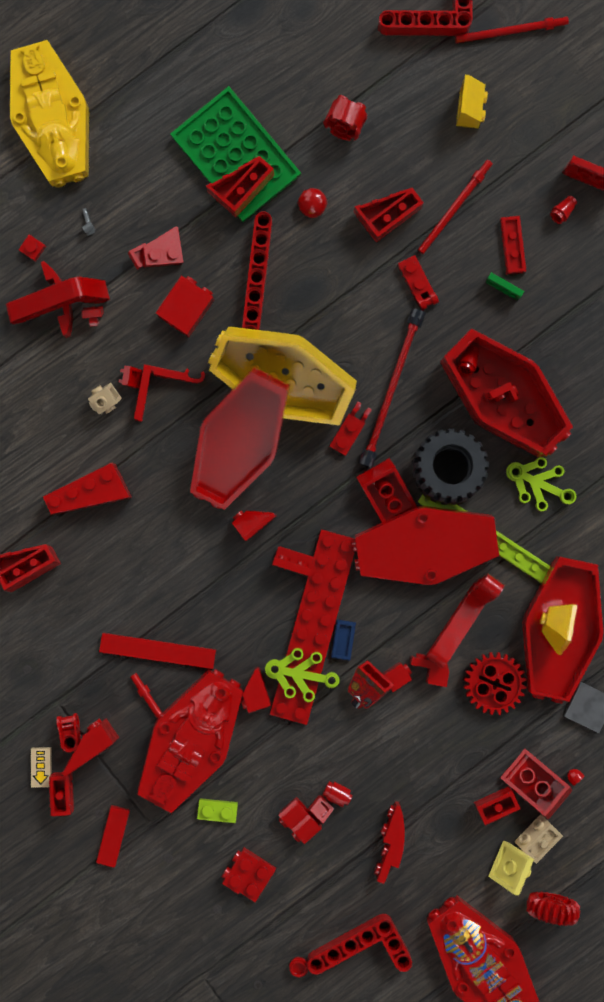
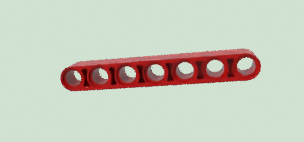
[242,211,272,330]

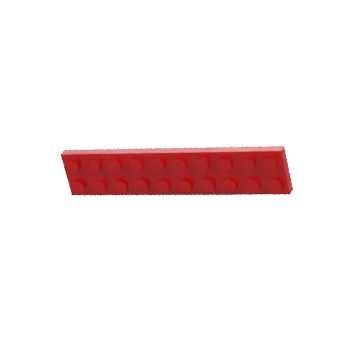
[270,529,355,725]

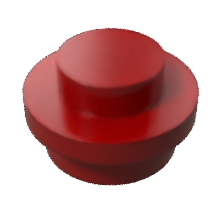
[289,957,308,977]

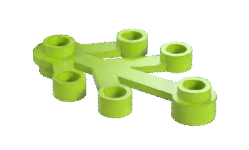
[506,457,577,511]
[265,648,339,702]

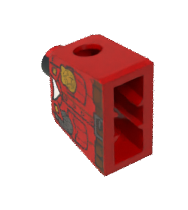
[348,661,395,709]

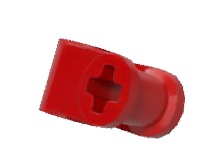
[57,713,81,752]

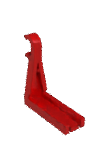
[134,364,205,422]

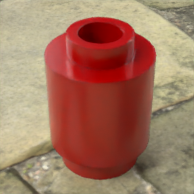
[322,781,352,807]

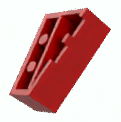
[206,156,274,217]
[353,188,424,243]
[0,544,61,593]

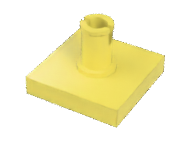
[488,841,534,895]

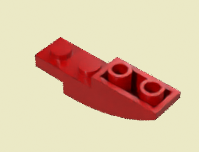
[374,801,405,884]

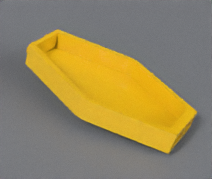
[10,40,89,187]

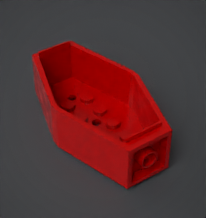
[440,329,573,457]

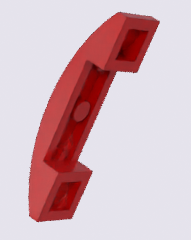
[41,261,73,338]

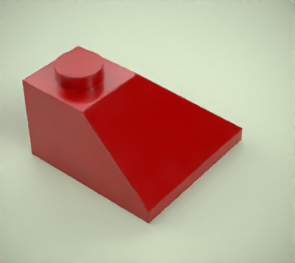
[232,510,277,541]

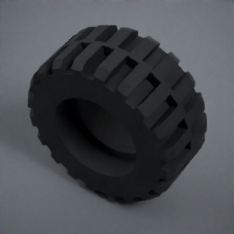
[412,429,489,505]

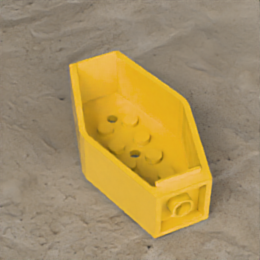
[208,327,357,425]

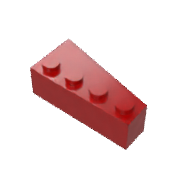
[43,463,132,515]

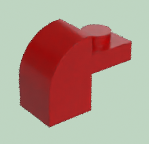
[410,653,449,687]

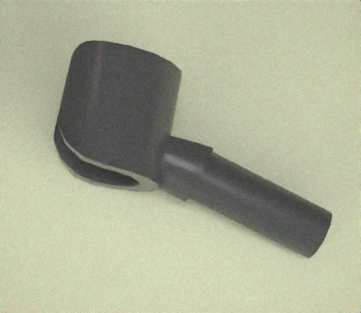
[82,208,95,236]

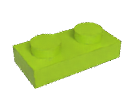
[197,798,238,823]

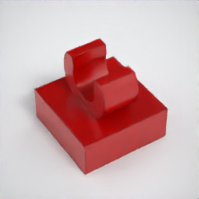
[81,306,104,327]
[119,366,142,389]

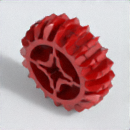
[526,891,580,926]

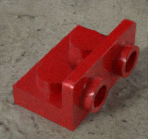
[272,546,313,576]

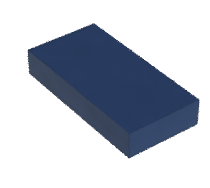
[331,619,356,660]

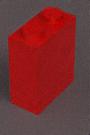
[156,275,214,338]

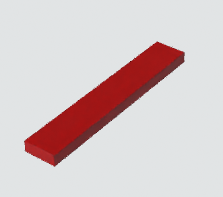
[99,633,216,669]

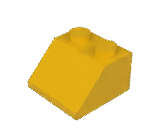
[456,75,488,128]

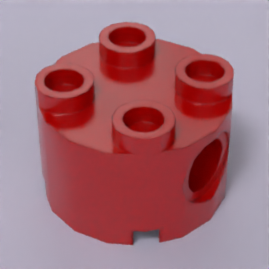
[323,95,367,141]

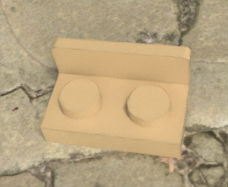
[515,815,563,864]

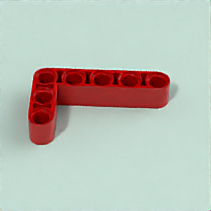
[378,0,473,36]
[6,277,110,324]
[426,574,504,668]
[307,914,412,975]

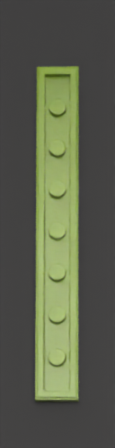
[418,494,551,583]

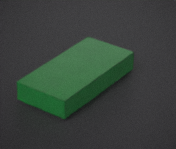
[485,272,524,301]

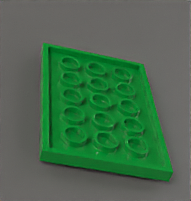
[170,86,301,223]

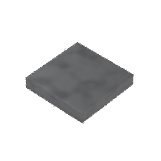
[563,682,604,733]

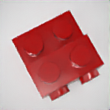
[221,847,276,902]

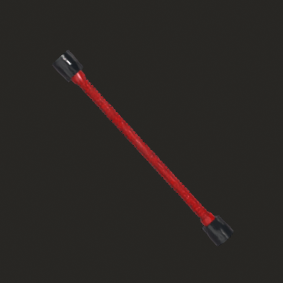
[358,308,426,468]

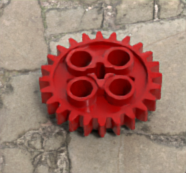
[463,652,527,715]

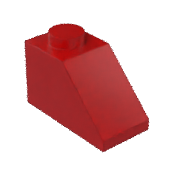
[241,667,271,713]

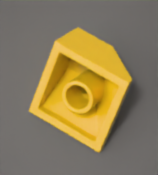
[540,604,577,655]

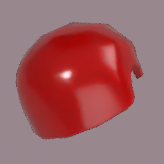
[298,188,327,218]

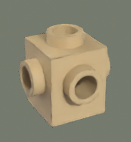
[88,382,121,414]

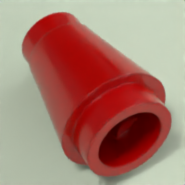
[550,196,577,224]
[458,345,480,375]

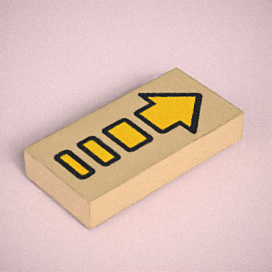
[31,747,52,787]

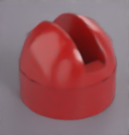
[568,769,585,786]

